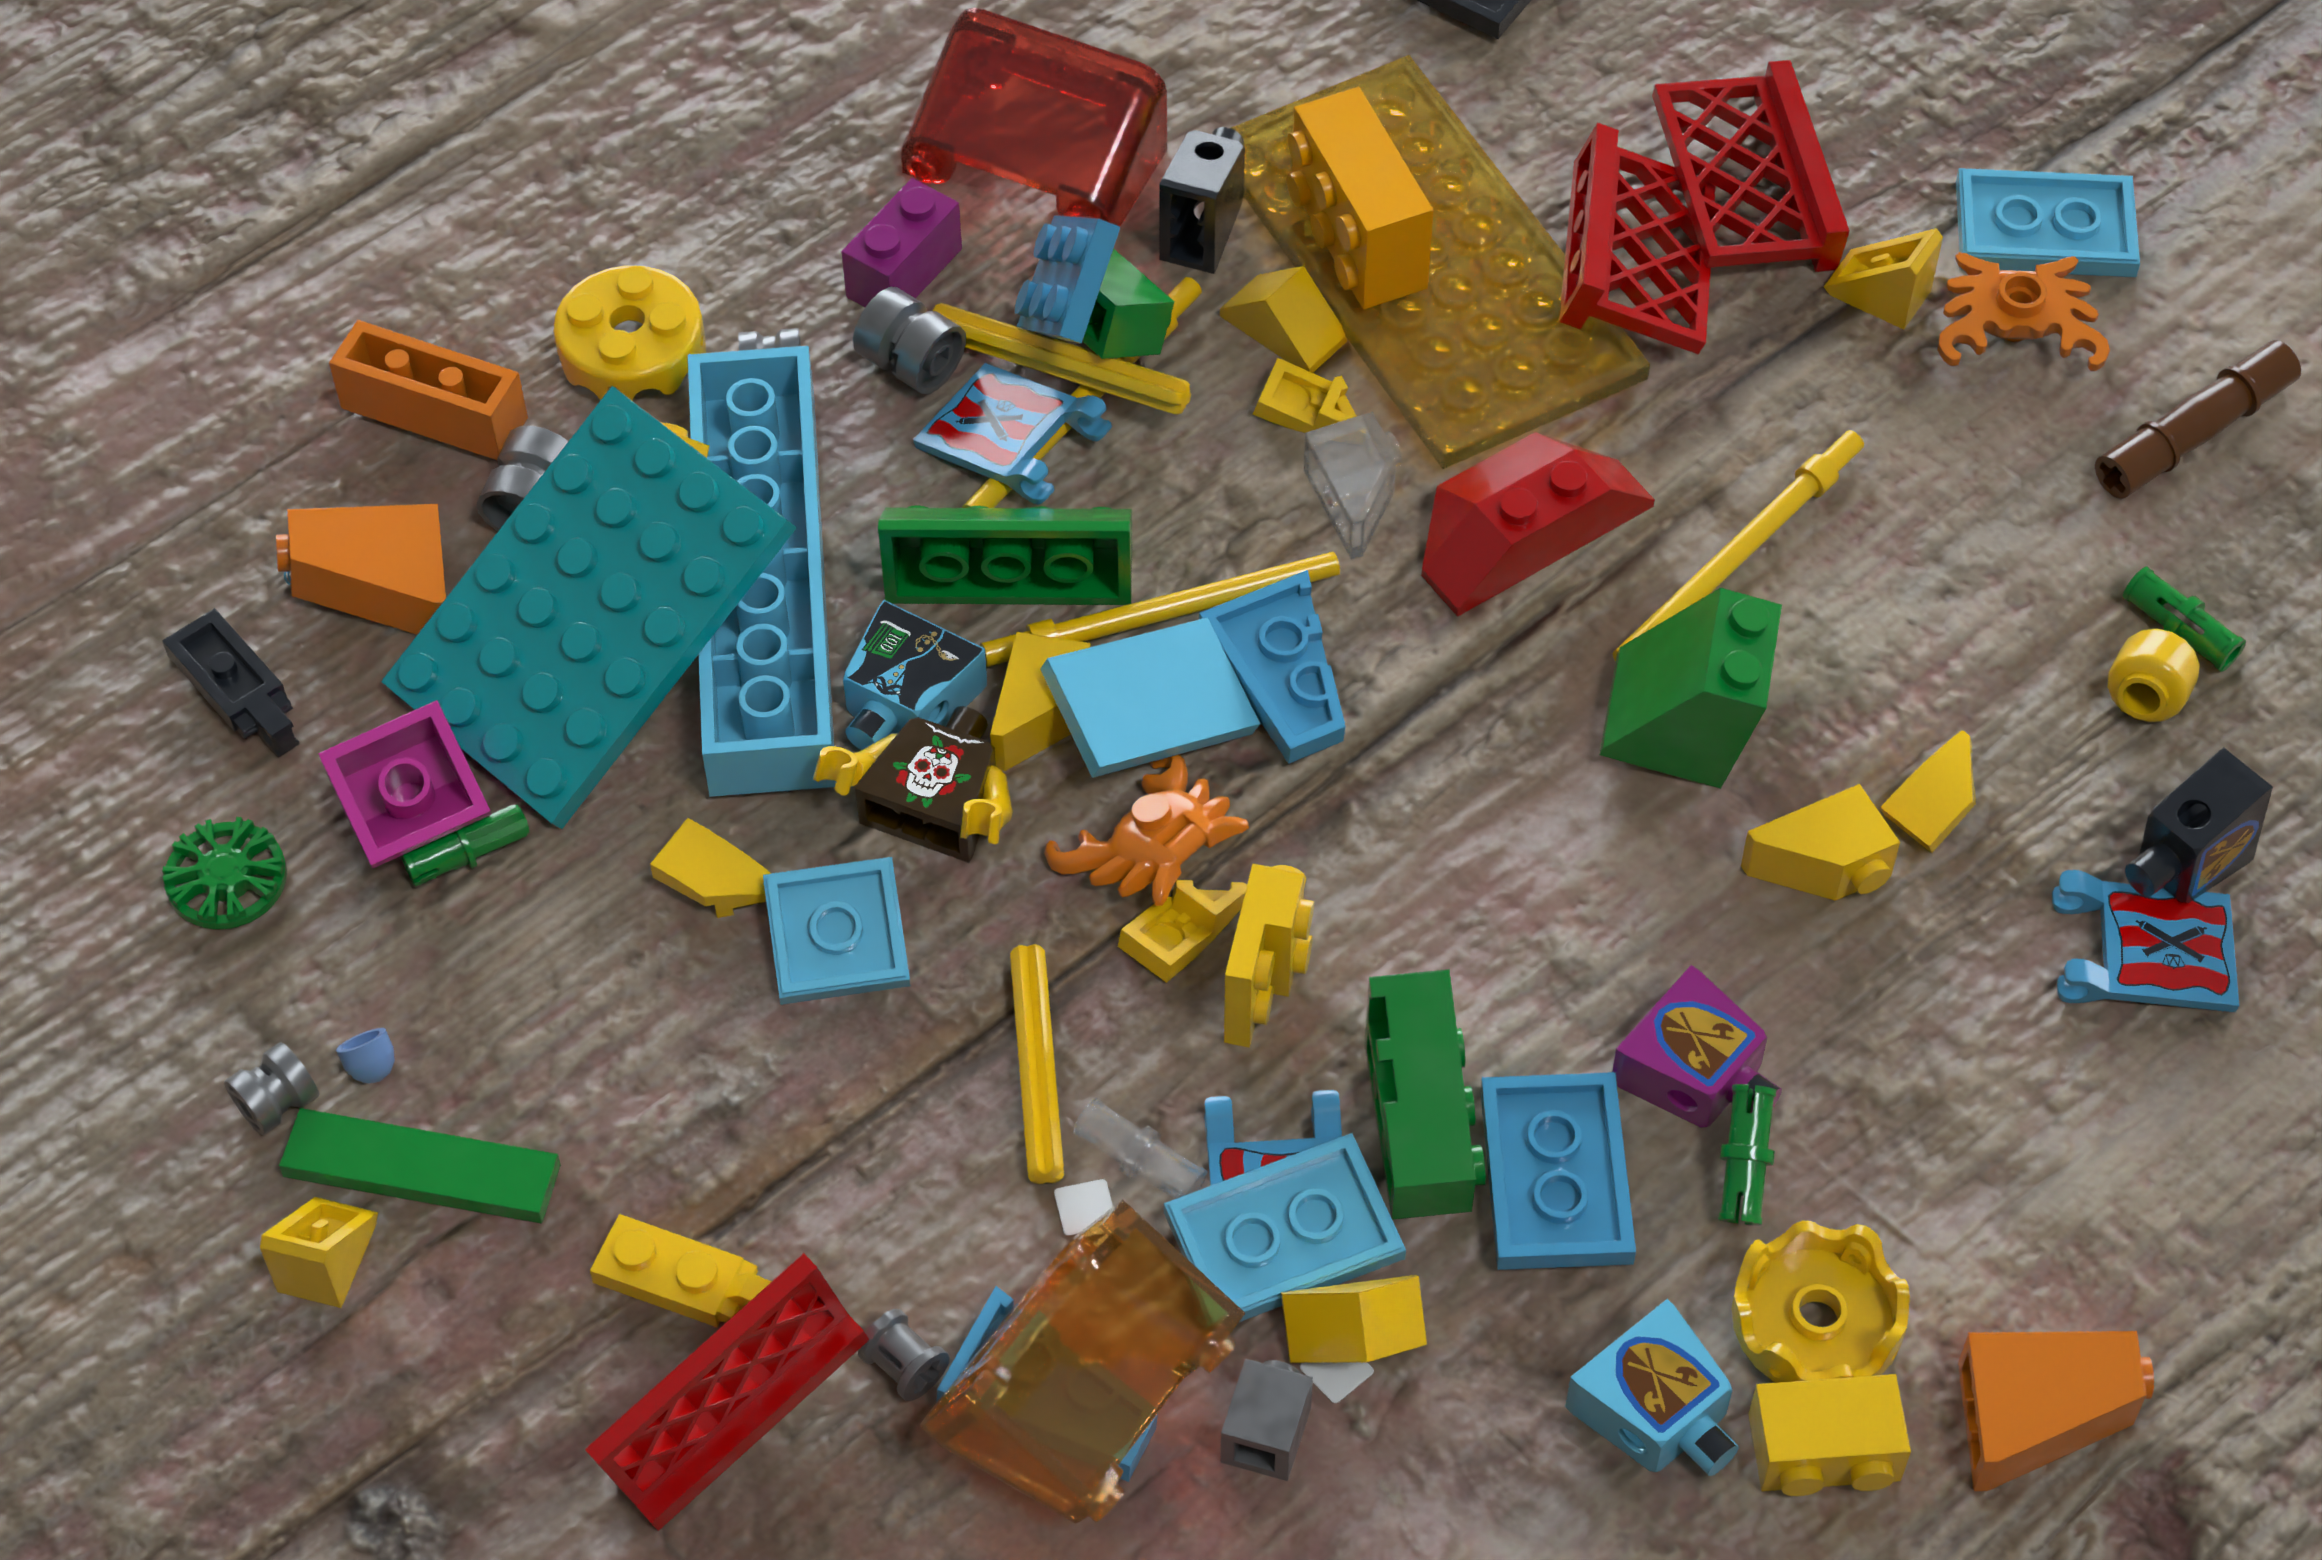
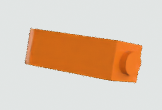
[276,504,446,635]
[1958,1331,2154,1491]

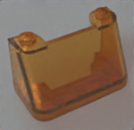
[920,1199,1245,1524]

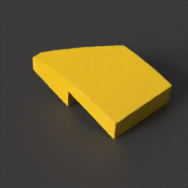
[1252,358,1369,443]
[1881,730,1976,853]
[650,818,772,918]
[1117,880,1247,983]

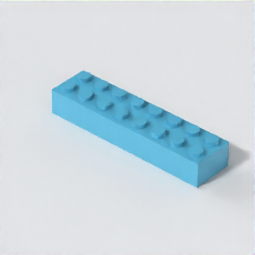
[688,346,836,797]

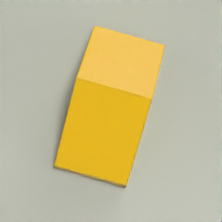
[1824,228,1943,330]
[1220,266,1348,373]
[260,1197,378,1308]
[1281,1275,1427,1363]

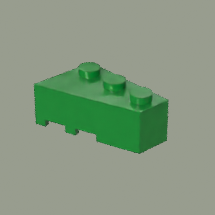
[1364,969,1486,1220]

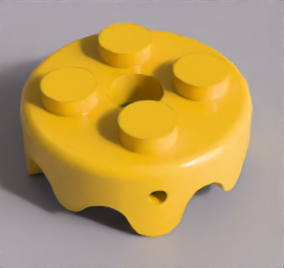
[553,266,706,401]
[1731,1220,1910,1383]

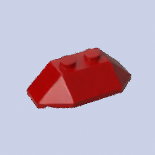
[1421,432,1655,617]

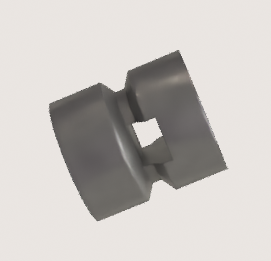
[853,287,966,394]
[476,426,568,531]

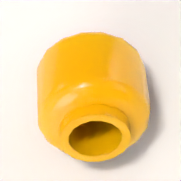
[2107,629,2200,723]

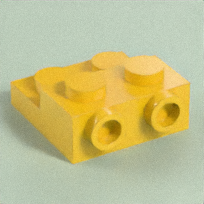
[1224,863,1314,1048]

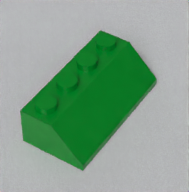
[878,505,1133,605]

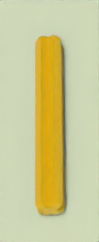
[1010,944,1064,1184]

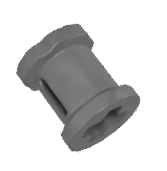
[858,1309,950,1401]

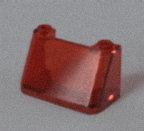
[901,8,1167,227]

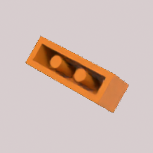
[329,320,528,460]

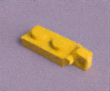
[590,1214,772,1327]

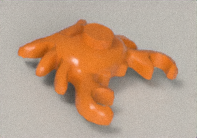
[1937,252,2110,371]
[1044,754,1249,906]

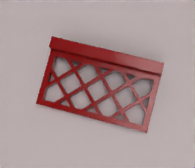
[1652,60,1850,272]
[1559,122,1716,355]
[585,1253,869,1531]

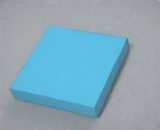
[763,857,911,1005]

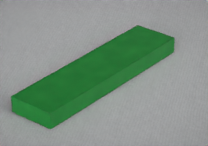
[279,1108,561,1224]

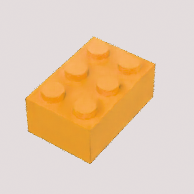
[1286,86,1434,310]

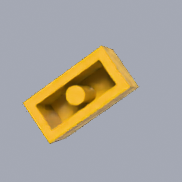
[1748,1374,1911,1496]

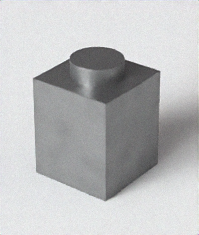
[1220,1359,1313,1481]

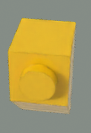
[990,632,1091,771]
[1741,784,1900,901]

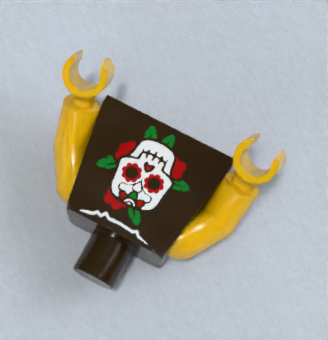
[813,706,1013,863]

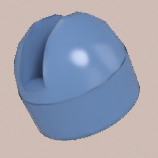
[336,1028,395,1084]

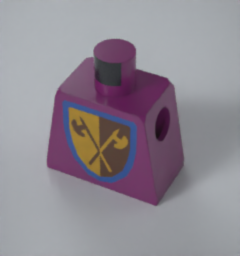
[1612,965,1782,1127]

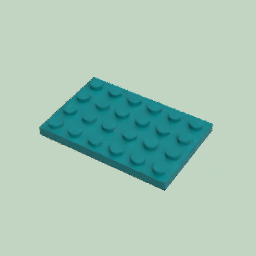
[381,386,797,829]

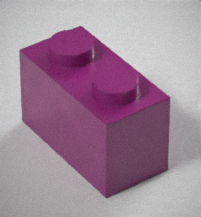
[841,178,962,308]

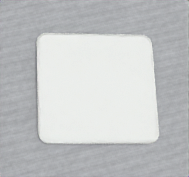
[1054,1179,1117,1235]
[1300,1362,1374,1403]

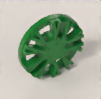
[162,817,287,929]

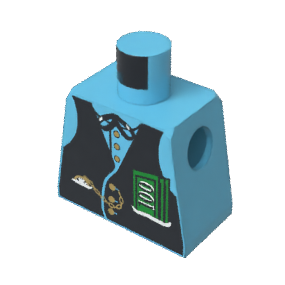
[843,600,987,750]

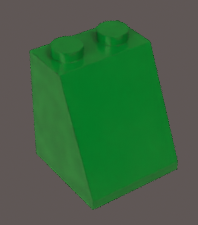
[1599,588,1782,789]

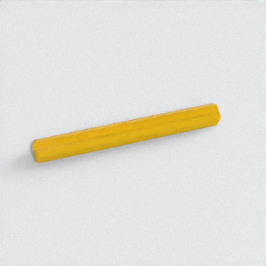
[933,303,1192,415]

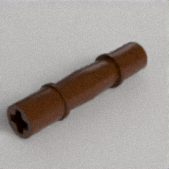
[2095,340,2301,499]

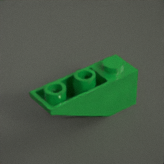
[1083,248,1175,359]

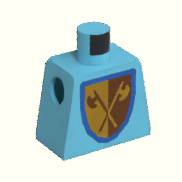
[1565,1299,1739,1476]

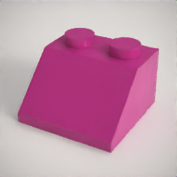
[318,700,492,869]

